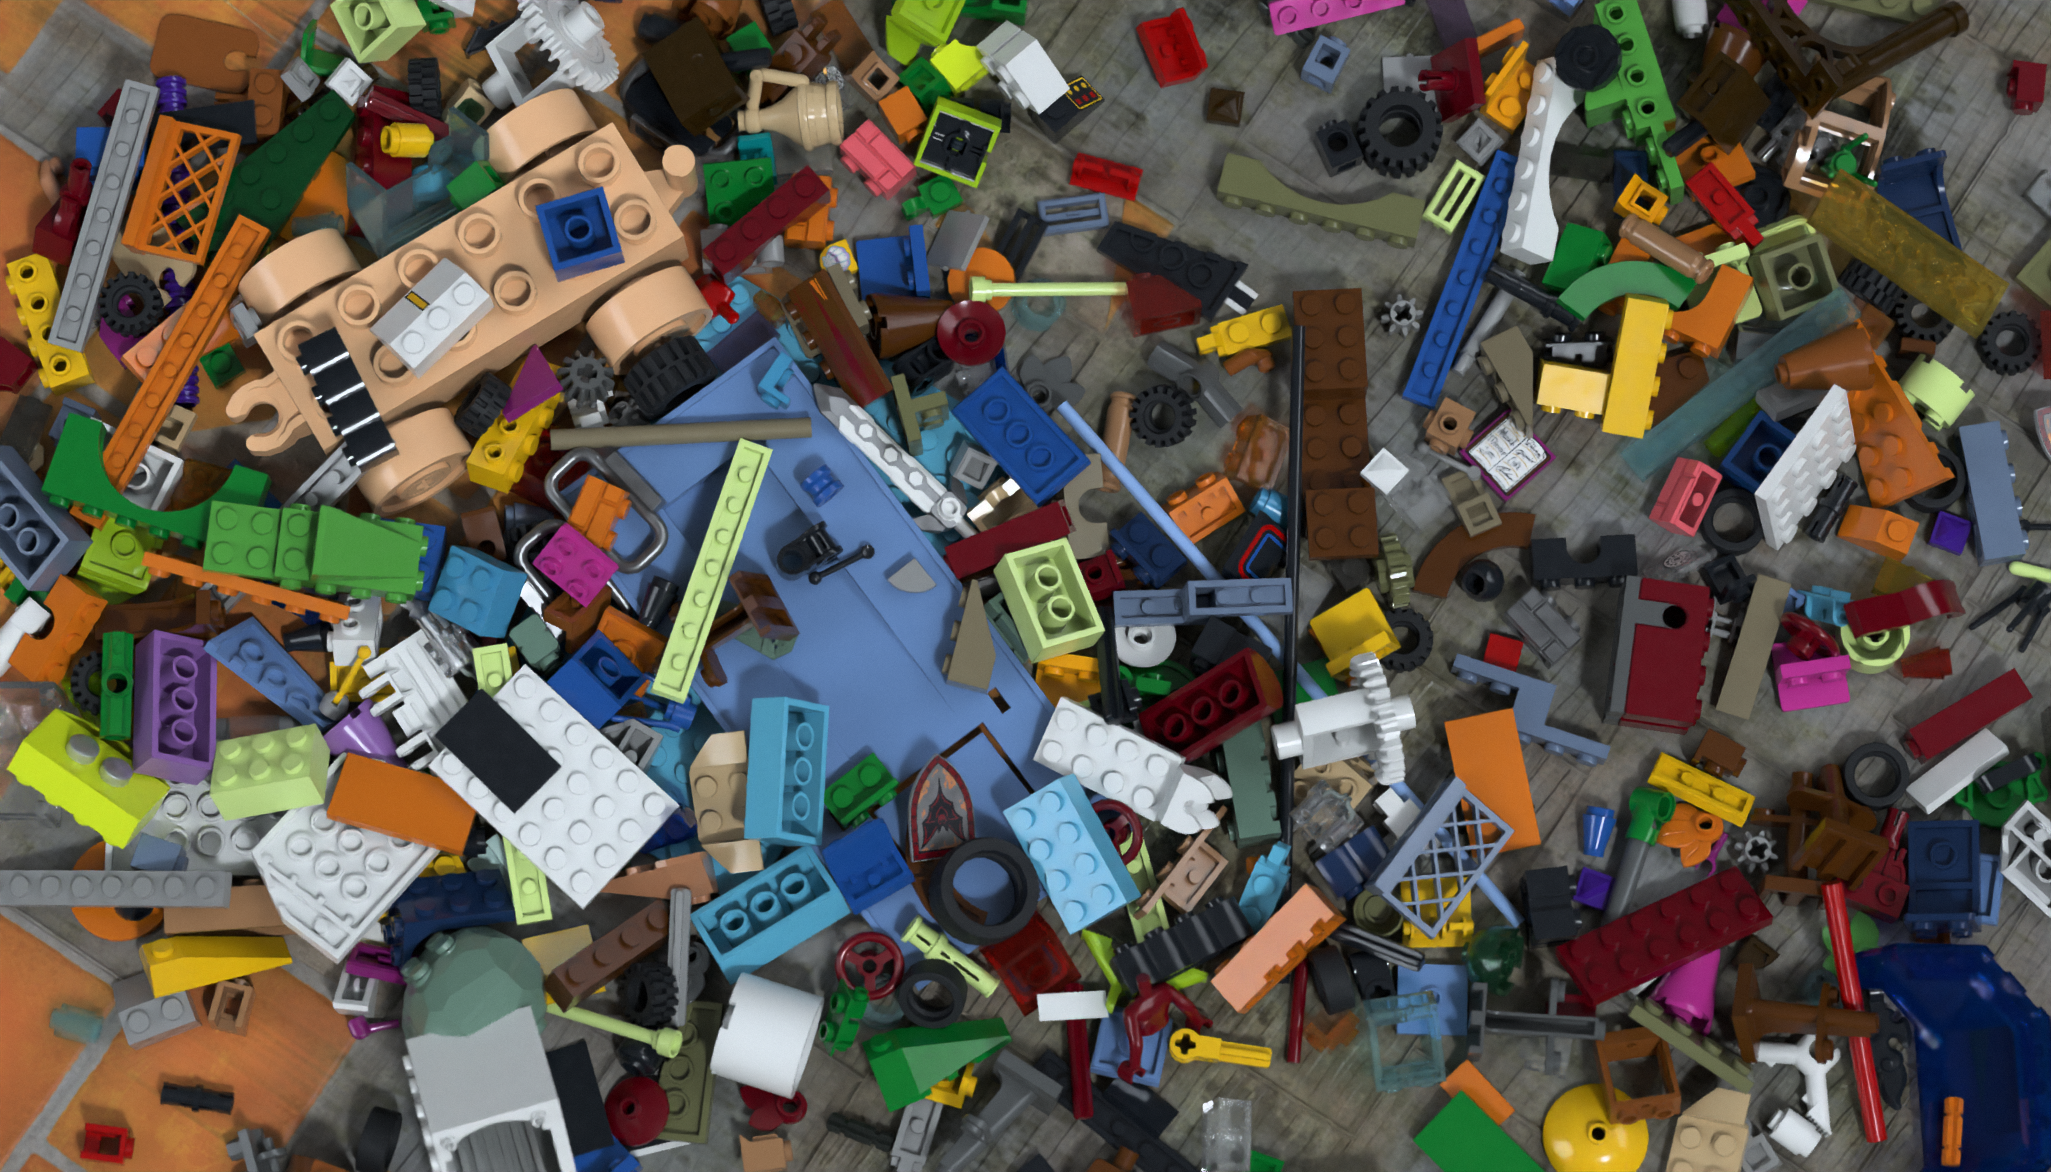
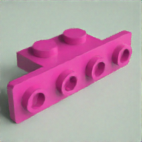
[1268,0,1405,35]

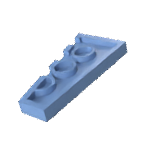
[203,616,341,734]

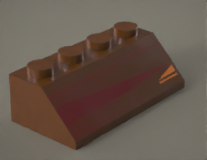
[784,269,894,409]

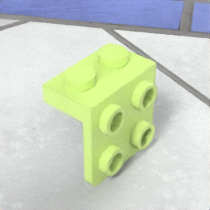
[1686,242,1762,325]

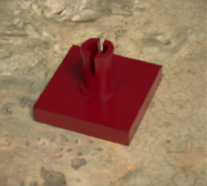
[1418,38,1486,123]

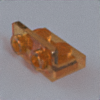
[1223,414,1289,491]
[170,458,233,511]

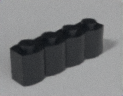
[295,327,399,473]
[1109,896,1254,1000]

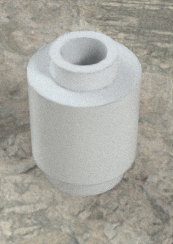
[1672,0,1710,39]
[1767,1107,1822,1158]

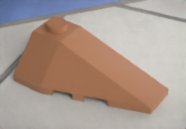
[601,851,719,905]

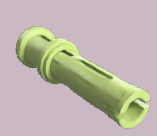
[900,914,1000,998]

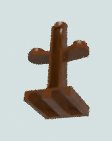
[652,570,800,688]
[1786,764,1889,891]
[1750,771,1825,910]
[1731,963,1880,1064]

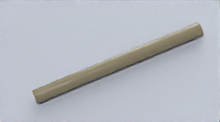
[550,417,812,450]

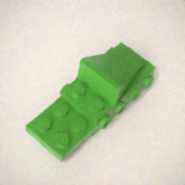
[1585,0,1684,206]
[202,500,429,604]

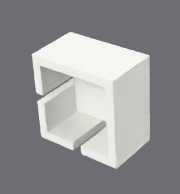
[976,20,1070,114]

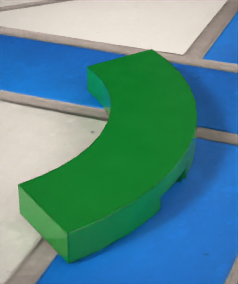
[1555,261,1697,322]

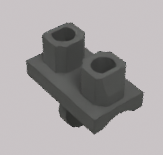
[226,1128,288,1172]

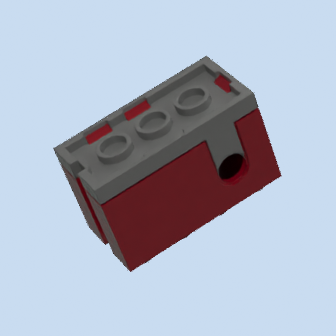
[1602,575,1715,735]

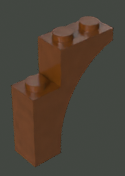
[95,590,227,645]

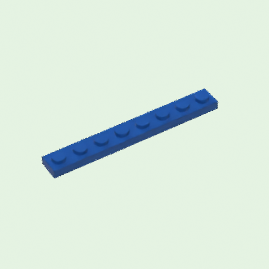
[1402,150,1518,410]

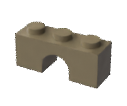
[1052,453,1109,560]

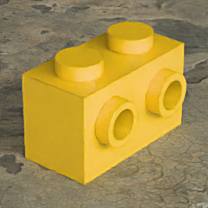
[1533,359,1612,419]

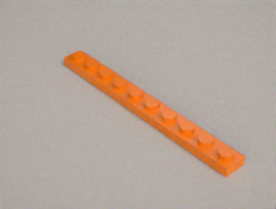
[69,214,271,531]

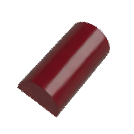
[1138,647,1283,765]

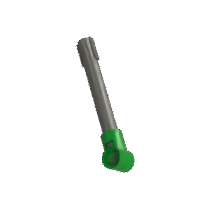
[1578,786,1676,991]

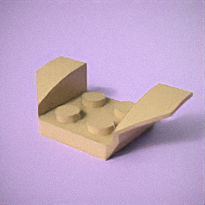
[689,730,764,873]
[1666,1088,1751,1172]

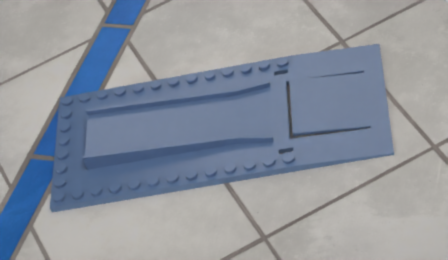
[560,337,1142,991]

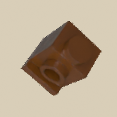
[1689,728,1747,778]

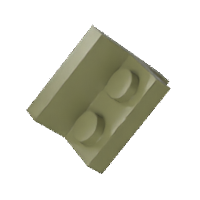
[891,373,949,457]

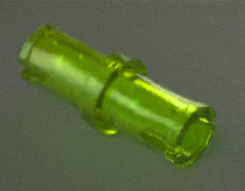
[1703,393,1763,457]

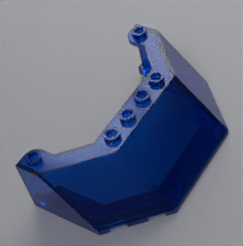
[1855,943,2051,1172]

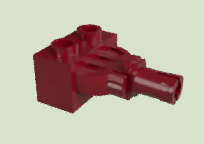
[32,158,93,267]
[1833,807,1910,924]

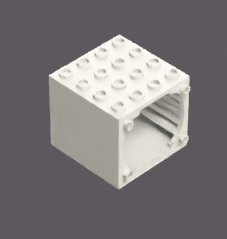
[402,1006,576,1172]

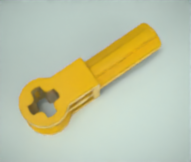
[1169,1028,1272,1068]

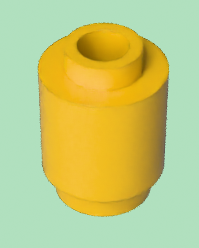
[380,123,434,158]

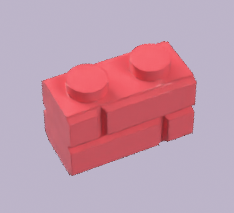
[840,119,917,201]
[1649,457,1723,537]

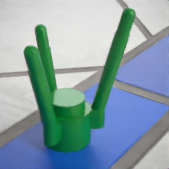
[1820,133,1878,187]

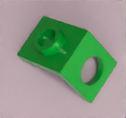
[300,19,353,77]

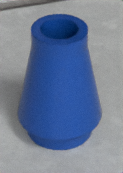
[1582,806,1617,858]

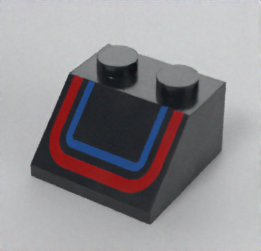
[1222,510,1287,580]

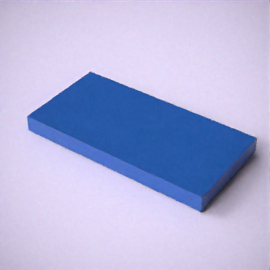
[951,366,1091,508]

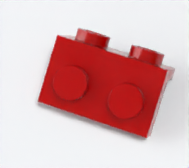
[1136,7,1208,88]

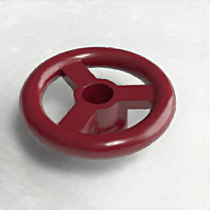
[1781,612,1840,661]
[1091,799,1143,865]
[834,931,905,1001]

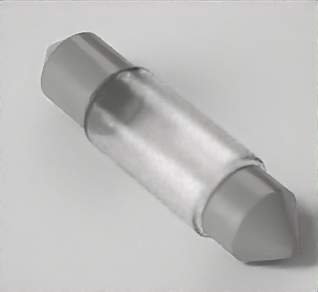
[216,714,304,740]

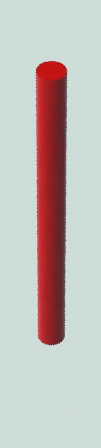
[1821,880,1888,1143]

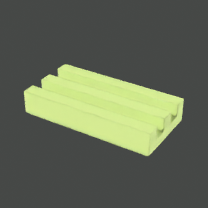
[1422,160,1486,236]

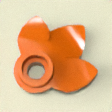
[1656,803,1724,868]

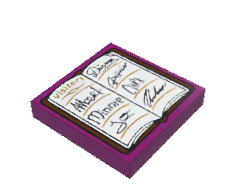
[1459,408,1556,504]

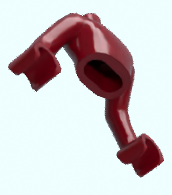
[1117,973,1213,1085]

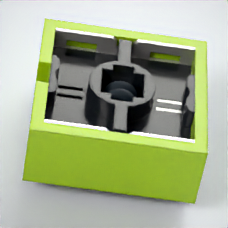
[913,96,1002,188]

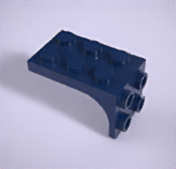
[1873,148,1967,286]
[1903,820,1982,939]
[383,869,515,977]

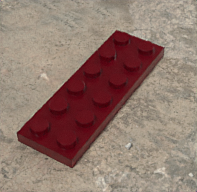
[1555,865,1773,1007]

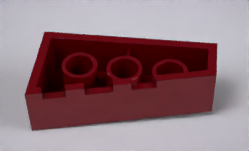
[347,85,412,242]

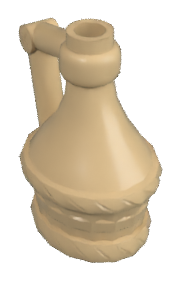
[737,68,844,152]

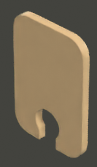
[112,213,197,308]

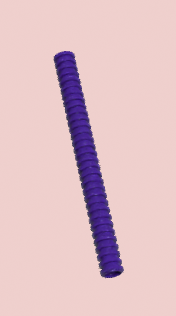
[156,76,200,408]

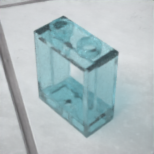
[1363,990,1446,1093]

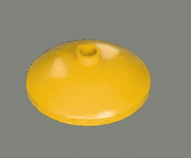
[1542,1084,1648,1172]

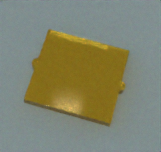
[1871,556,1935,596]

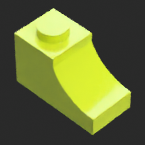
[930,39,989,98]

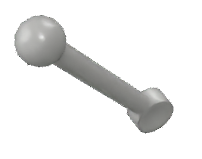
[1417,441,1481,481]

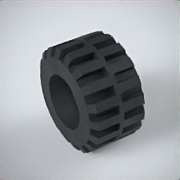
[1356,86,1443,179]
[623,335,718,420]

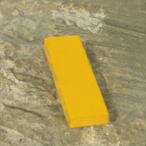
[1647,752,1756,828]

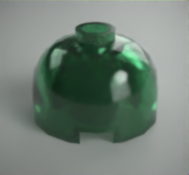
[1461,924,1524,997]

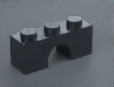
[1528,534,1638,591]

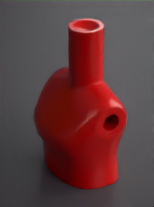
[695,274,739,324]

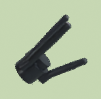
[1969,580,2051,653]

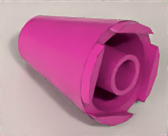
[1648,949,1721,1036]

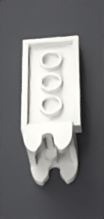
[1033,696,1232,834]

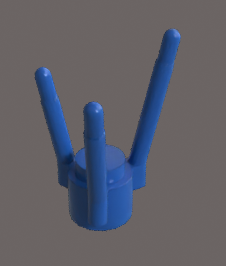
[610,671,698,733]

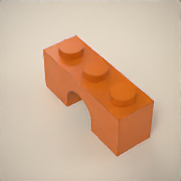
[8,574,108,689]

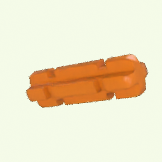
[1941,1097,1964,1167]

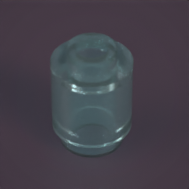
[49,1003,104,1045]

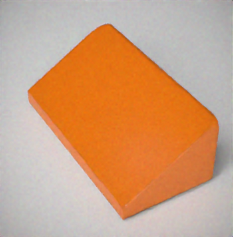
[1440,1059,1515,1126]

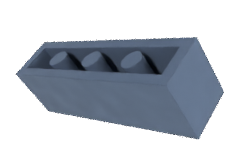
[1953,421,2029,567]

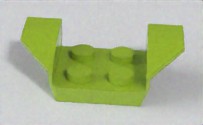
[886,0,966,68]
[73,517,164,605]

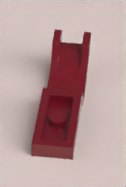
[1843,579,1966,638]

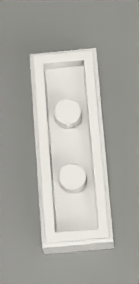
[1905,728,2009,815]

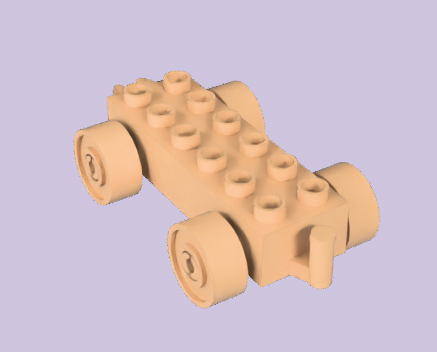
[226,88,713,517]

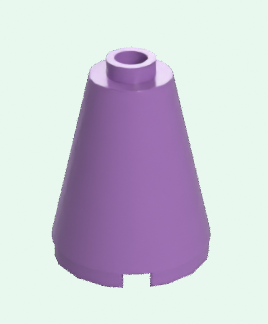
[323,697,408,768]

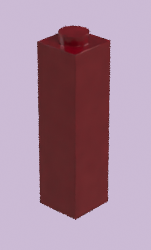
[943,499,1077,579]
[1903,668,2033,765]

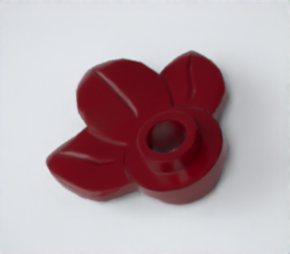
[740,1085,807,1131]

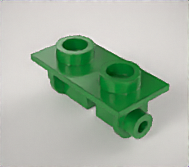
[819,979,870,1056]

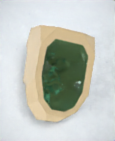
[441,78,495,134]

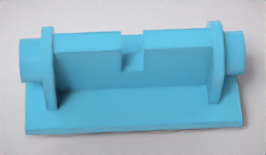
[1797,585,1856,627]

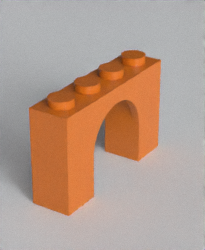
[1598,238,1754,359]

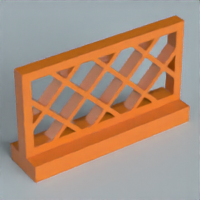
[121,115,242,266]

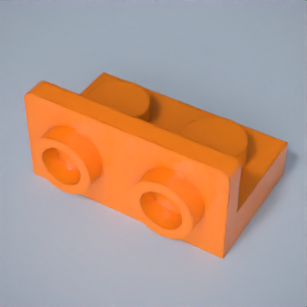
[1161,471,1246,544]

